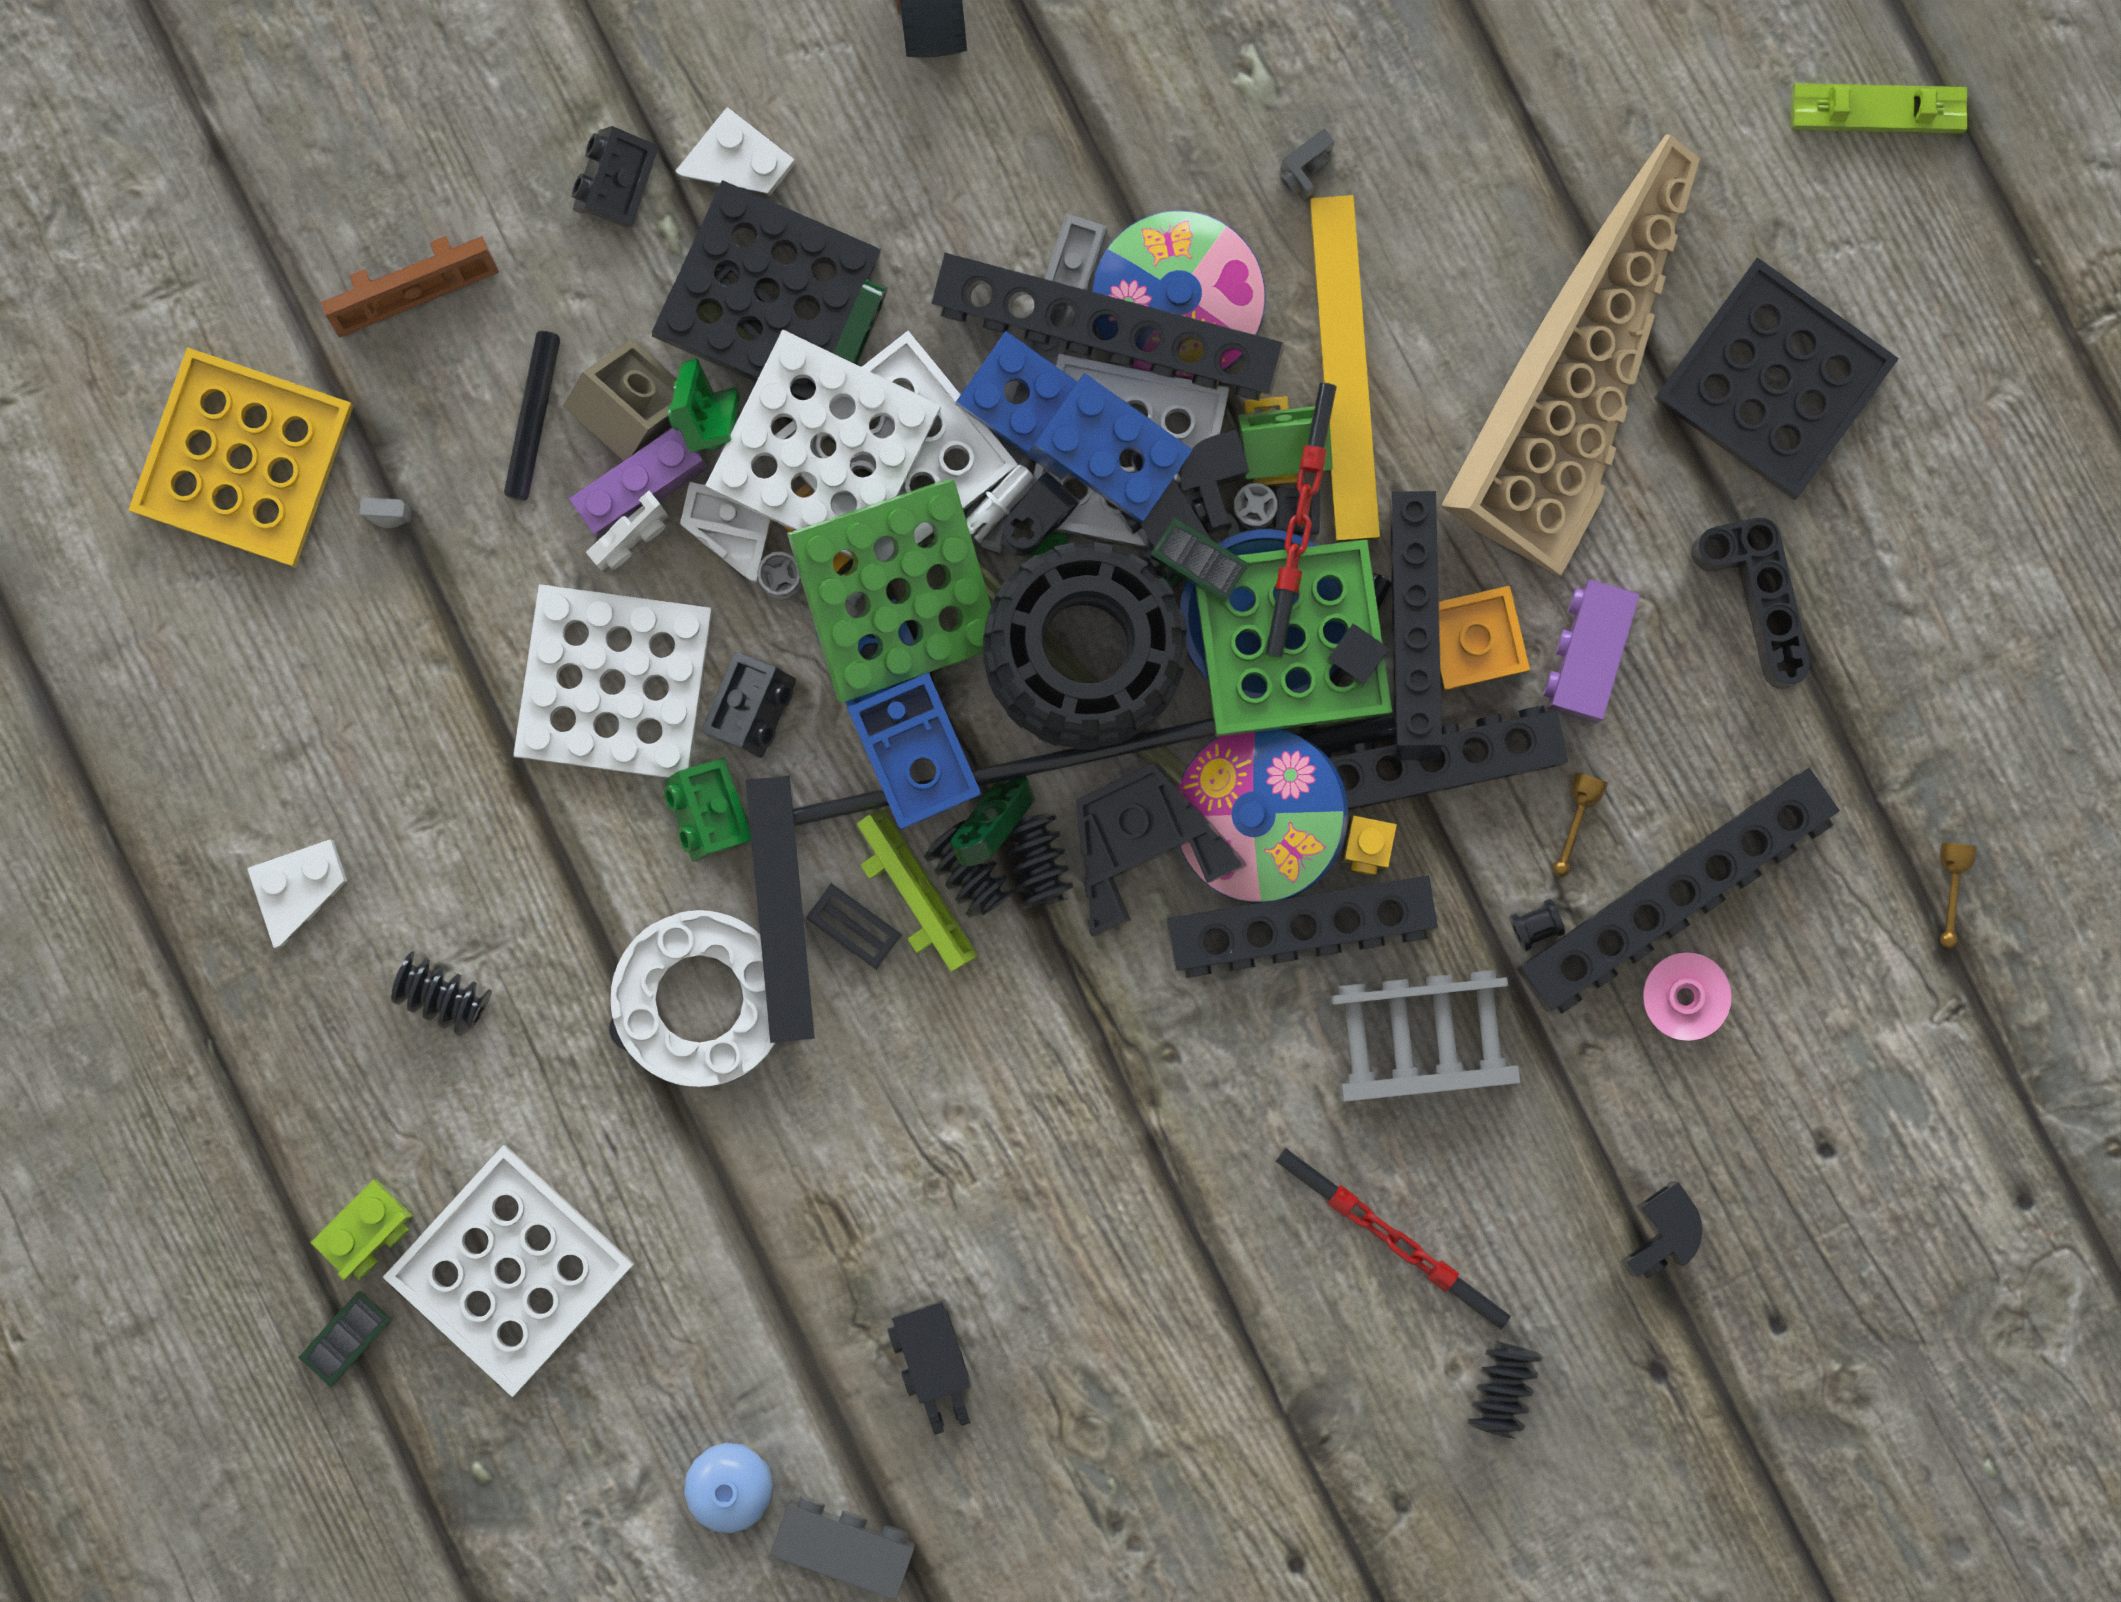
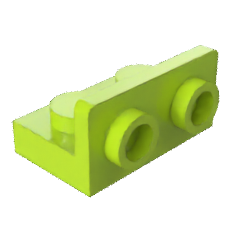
[310,1179,413,1281]

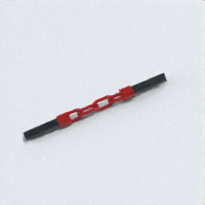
[1265,383,1337,658]
[1276,1147,1511,1330]

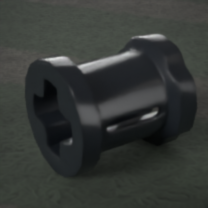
[1509,899,1566,951]

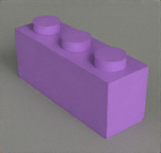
[569,428,707,540]
[1543,579,1640,724]

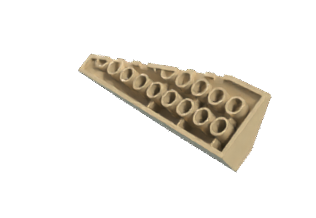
[1441,134,1700,576]

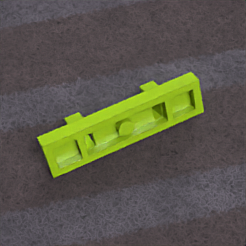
[1791,83,1967,134]
[857,809,979,972]

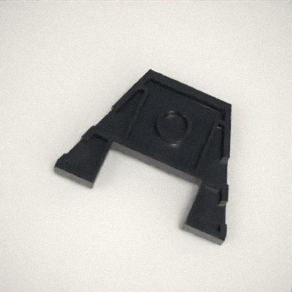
[1076,763,1246,936]

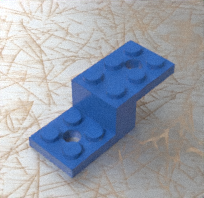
[955,331,1192,523]
[816,599,982,831]

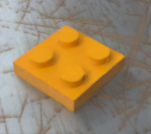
[1439,586,1530,691]

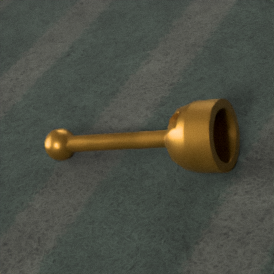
[1553,772,1608,877]
[1940,842,1977,948]

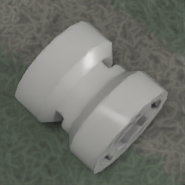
[757,552,803,601]

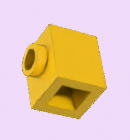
[1341,816,1397,876]

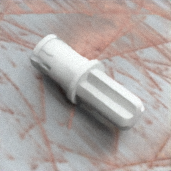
[966,464,1036,543]

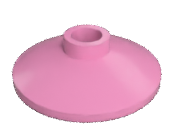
[1643,952,1732,1041]

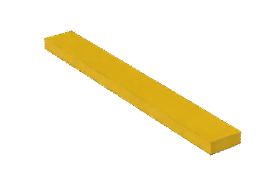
[1310,195,1380,543]

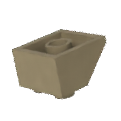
[563,339,677,461]

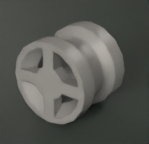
[1233,483,1277,531]

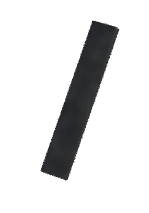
[746,776,815,1043]

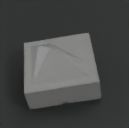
[359,498,412,528]

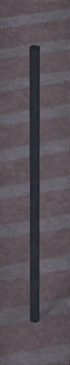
[793,718,1215,826]

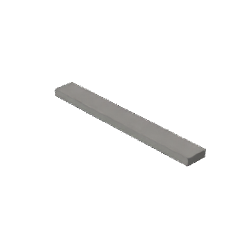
[966,213,1107,555]

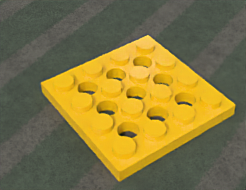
[128,347,354,568]

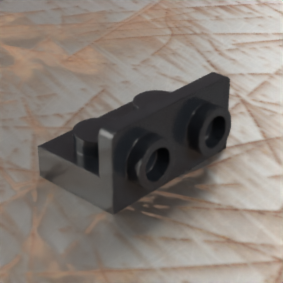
[572,126,659,228]
[700,652,796,758]

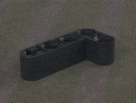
[1691,518,1810,689]

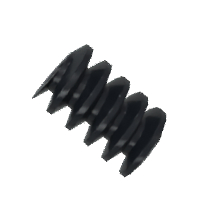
[1005,814,1074,910]
[924,820,1017,918]
[391,951,492,1036]
[1467,1340,1543,1439]

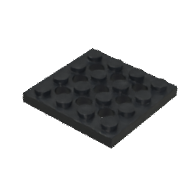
[652,180,881,400]
[1654,257,1899,500]

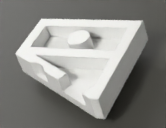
[675,107,796,197]
[680,482,772,583]
[586,491,669,571]
[247,839,347,948]

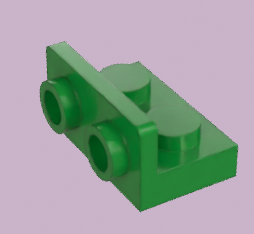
[664,757,751,862]

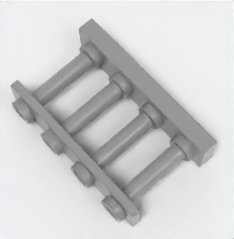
[1329,970,1520,1102]

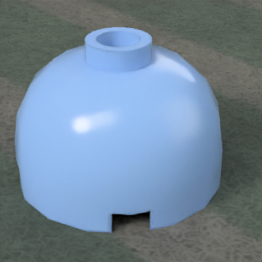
[684,1443,774,1534]

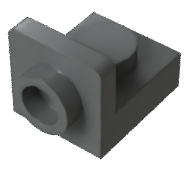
[1280,128,1335,202]

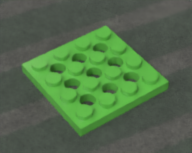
[787,479,991,703]
[1195,540,1392,737]

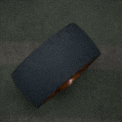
[896,0,967,58]

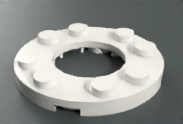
[611,910,775,1087]

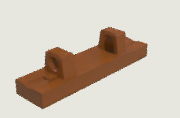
[321,236,499,338]

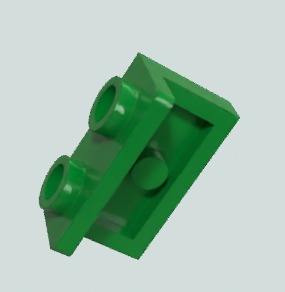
[668,358,741,453]

